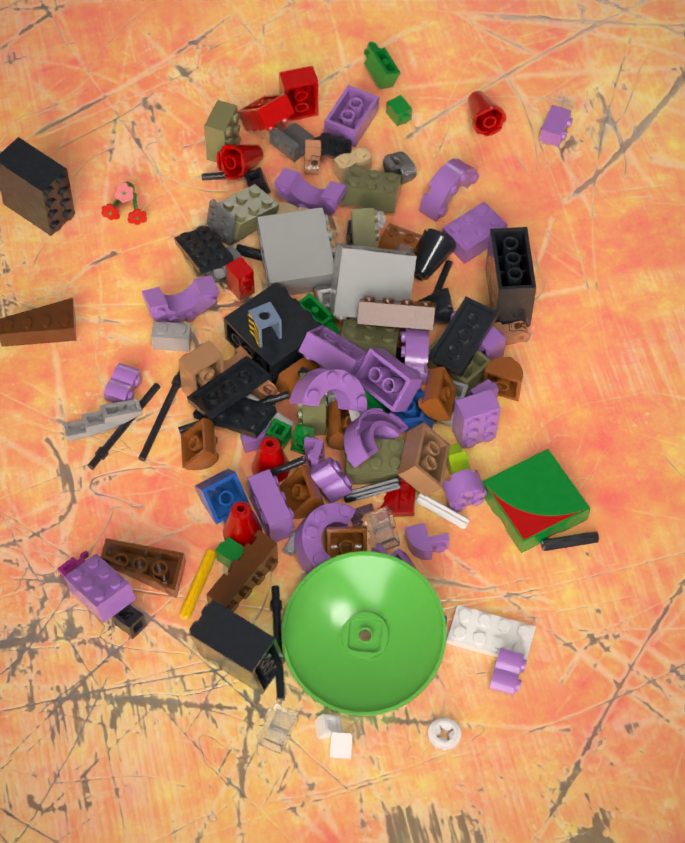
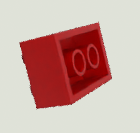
[279,66,319,122]
[238,93,295,132]

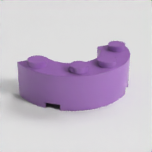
[419,158,479,222]
[274,168,347,216]
[142,275,220,323]
[400,328,429,390]
[289,368,367,412]
[344,408,409,468]
[294,503,356,574]

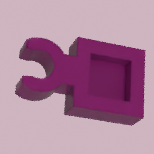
[57,551,89,579]

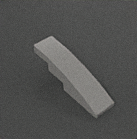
[63,398,142,442]

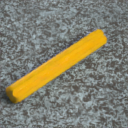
[179,549,216,621]

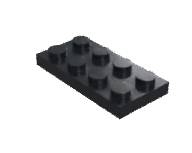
[174,225,234,275]
[428,296,499,377]
[187,356,271,420]
[193,397,277,439]

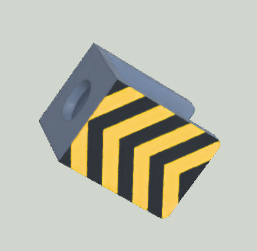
[248,302,282,347]

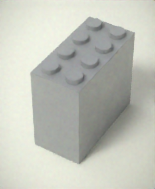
[257,207,335,295]
[328,243,417,321]

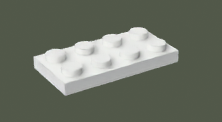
[446,605,536,660]

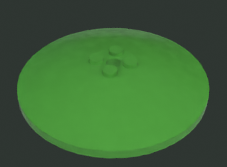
[282,551,447,717]

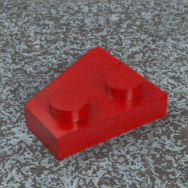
[376,478,416,517]

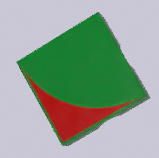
[482,449,591,553]

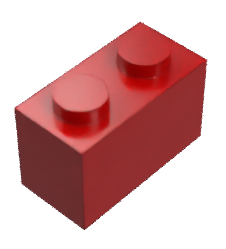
[226,257,255,301]

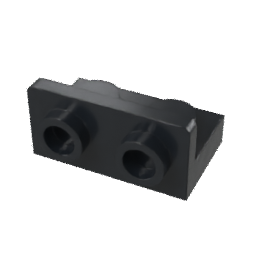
[314,133,352,159]

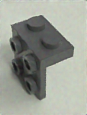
[269,123,315,162]
[207,199,247,246]

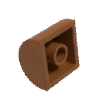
[378,223,422,256]
[275,357,319,399]
[483,357,523,402]
[418,367,457,421]
[326,400,352,451]
[181,418,219,470]
[279,465,324,519]
[326,525,367,559]

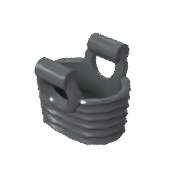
[383,152,417,185]

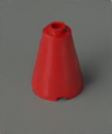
[468,91,506,136]
[216,144,264,180]
[252,437,290,484]
[223,501,262,547]

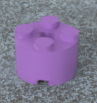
[442,469,487,512]

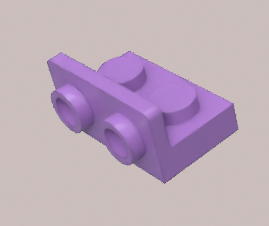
[304,437,325,468]

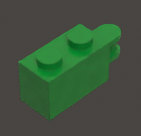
[364,42,401,89]
[299,293,339,334]

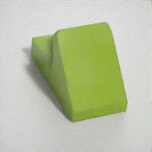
[446,442,471,476]

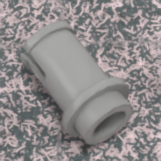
[282,530,296,557]

